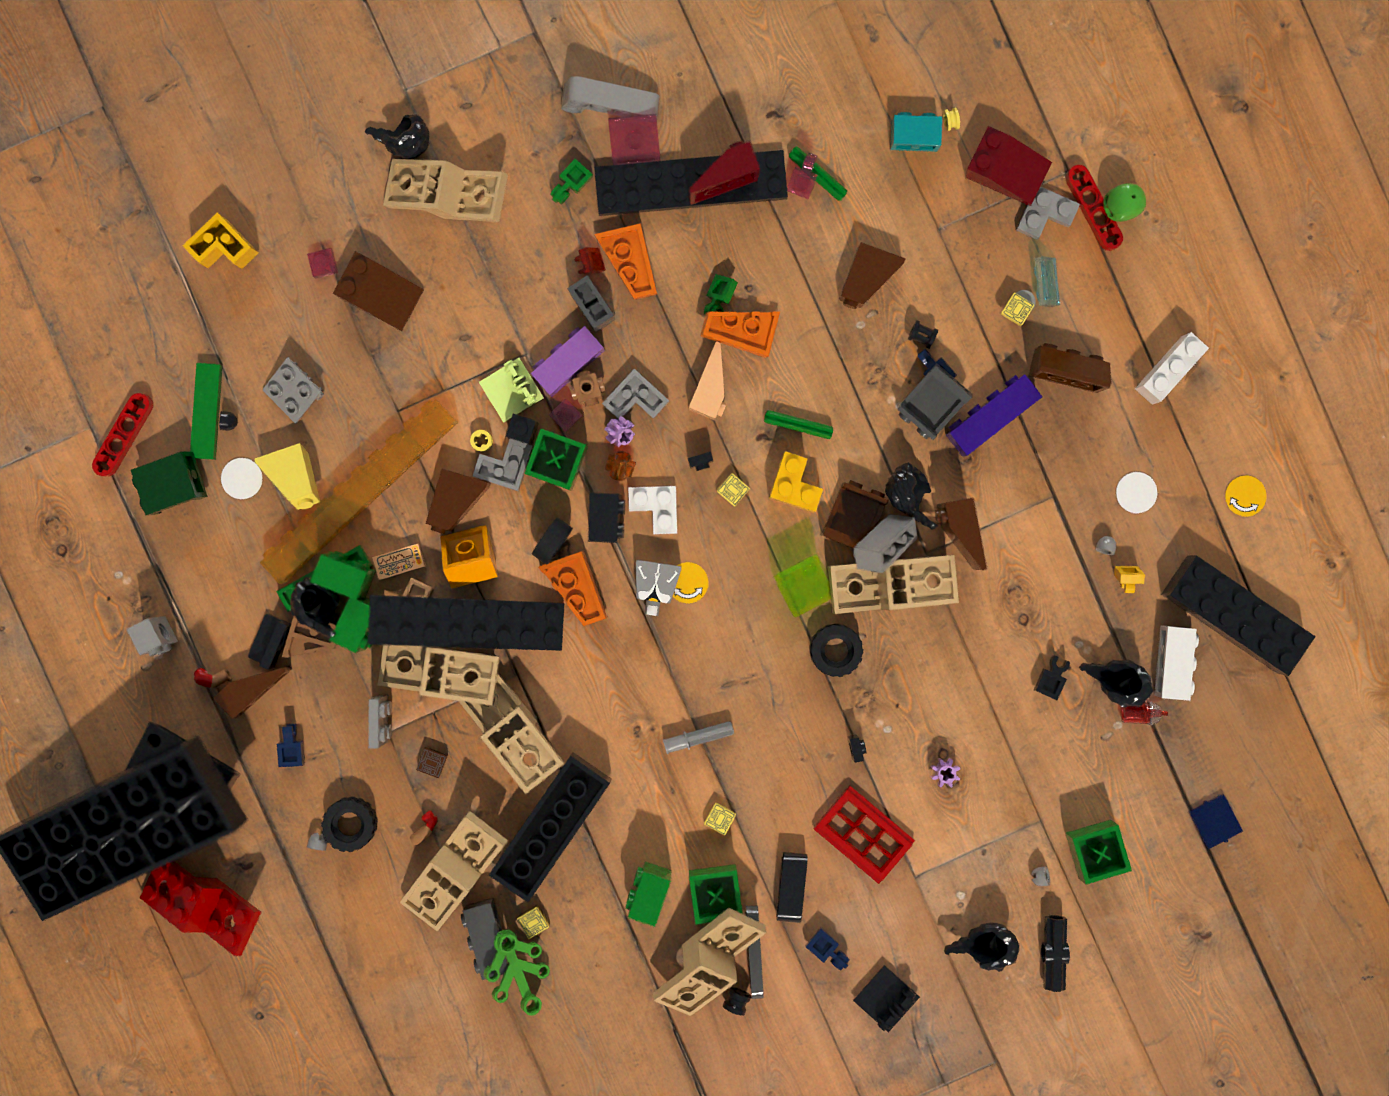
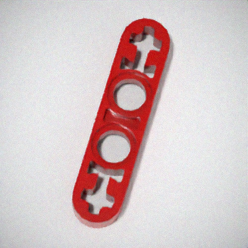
[1065,165,1123,251]
[92,393,153,477]

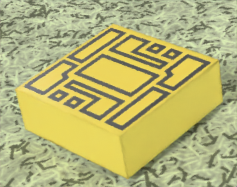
[1001,293,1034,326]
[717,473,750,507]
[704,802,736,835]
[517,905,550,939]

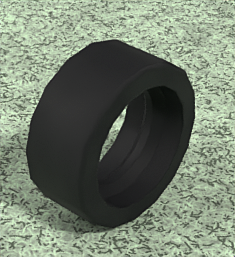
[532,518,573,565]

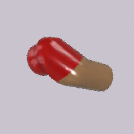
[194,668,232,688]
[410,810,438,845]

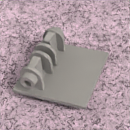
[262,357,324,424]

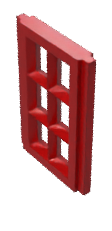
[813,785,915,884]

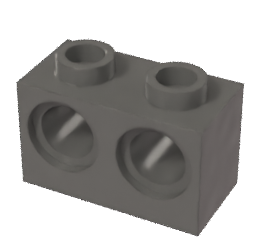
[567,275,615,332]

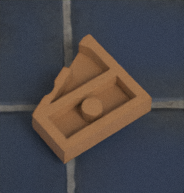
[282,616,337,658]

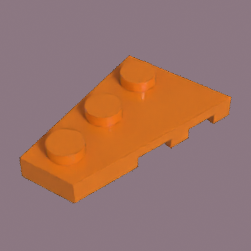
[594,223,657,300]
[700,311,780,358]
[538,551,608,626]

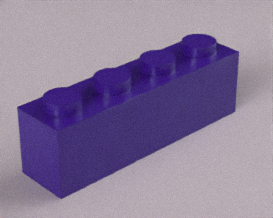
[946,374,1043,457]

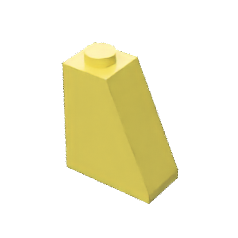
[255,443,320,510]

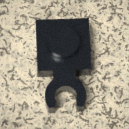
[1034,655,1070,700]

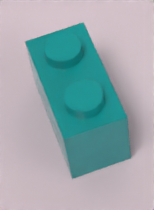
[890,112,942,152]

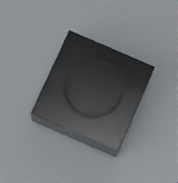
[688,452,713,471]
[847,735,867,763]

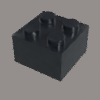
[588,493,625,543]

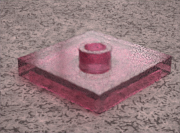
[608,114,660,166]

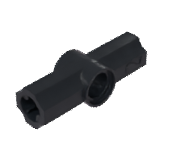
[1041,915,1070,992]

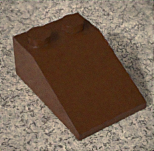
[333,251,424,331]
[935,498,987,570]

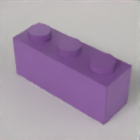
[531,326,605,397]

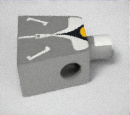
[636,560,682,616]

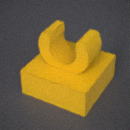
[1114,566,1145,593]

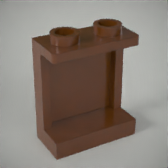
[821,480,889,549]

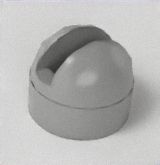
[1095,536,1116,555]
[307,833,327,851]
[1031,866,1050,886]

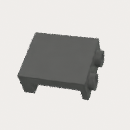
[897,363,973,440]

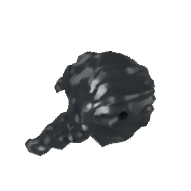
[365,114,430,159]
[885,462,938,530]
[290,577,339,637]
[1079,660,1153,708]
[944,922,1019,972]

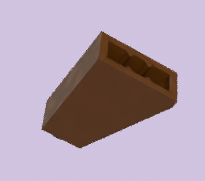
[839,242,906,309]
[425,469,491,534]

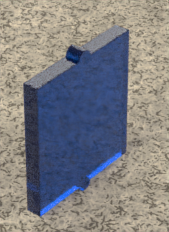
[1188,794,1243,849]

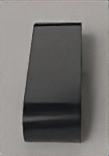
[776,852,808,923]

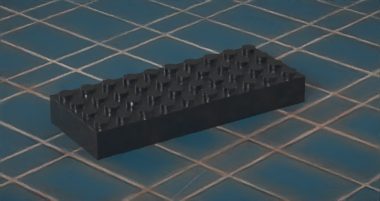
[0,735,248,921]

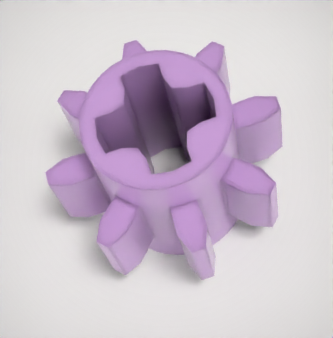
[604,416,635,448]
[930,758,960,787]

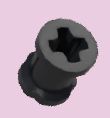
[908,320,938,349]

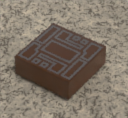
[416,747,448,779]

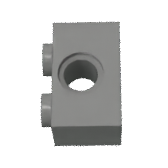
[126,616,178,657]

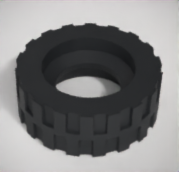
[809,624,863,677]
[321,797,378,852]

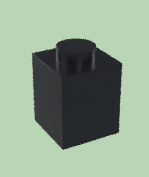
[506,414,539,445]

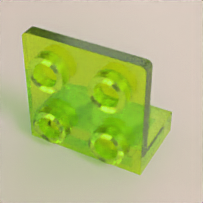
[772,554,831,617]

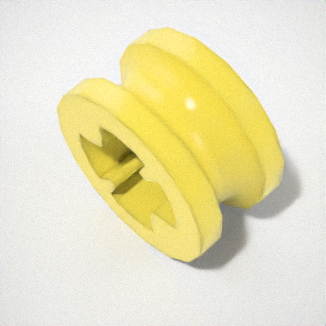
[943,107,960,131]
[470,430,493,452]

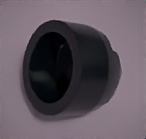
[219,411,238,431]

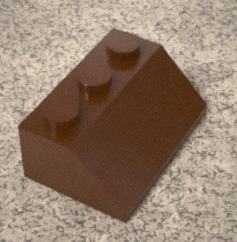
[1028,343,1111,393]

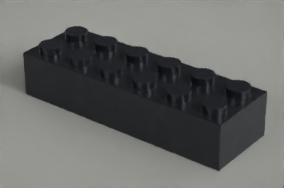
[1161,555,1316,676]
[489,752,612,902]

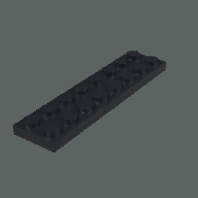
[594,150,788,216]
[367,595,564,651]

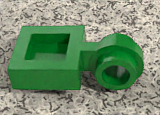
[550,159,593,204]
[704,274,738,315]

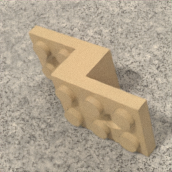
[383,159,508,222]
[828,555,959,614]
[377,645,500,705]
[459,672,565,794]
[400,811,508,931]
[653,908,766,1016]

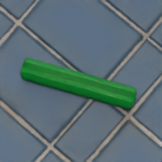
[789,146,848,201]
[764,410,834,439]

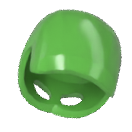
[1104,183,1146,222]

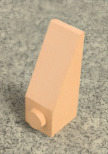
[689,341,726,420]

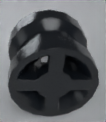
[723,987,751,1016]

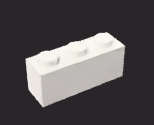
[1135,332,1209,404]
[1154,625,1199,701]

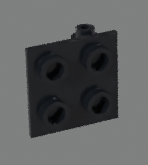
[853,965,920,1032]

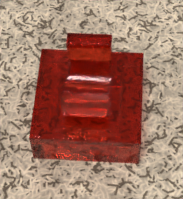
[574,247,606,274]

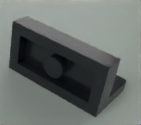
[248,614,291,670]

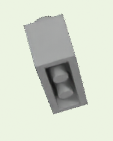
[854,514,917,573]

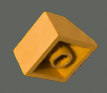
[440,525,498,589]

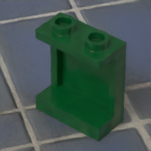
[130,451,208,516]

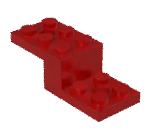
[139,861,261,956]

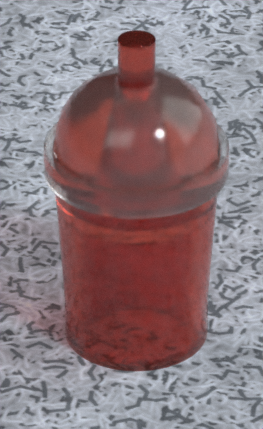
[1121,701,1168,725]

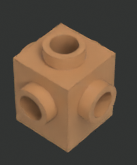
[570,371,606,407]

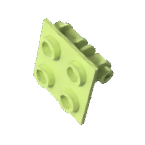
[479,358,544,423]

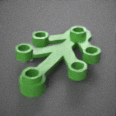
[483,929,550,1016]

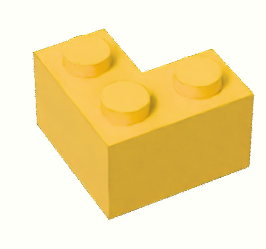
[182,212,259,269]
[769,451,823,513]

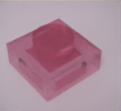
[307,248,338,279]
[549,398,583,432]

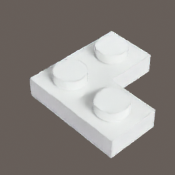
[628,486,677,534]

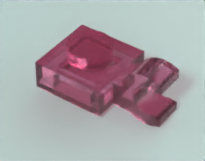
[787,152,818,199]

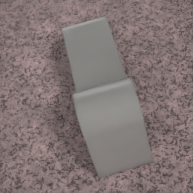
[561,76,660,122]

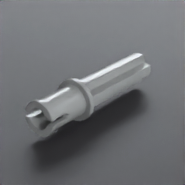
[663,721,734,754]

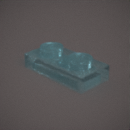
[1034,256,1060,307]

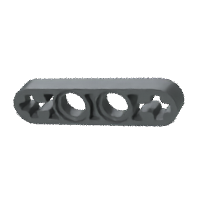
[746,905,764,999]

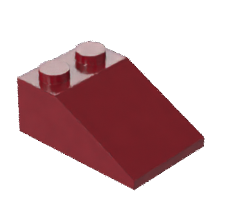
[966,126,1052,206]
[689,141,760,205]

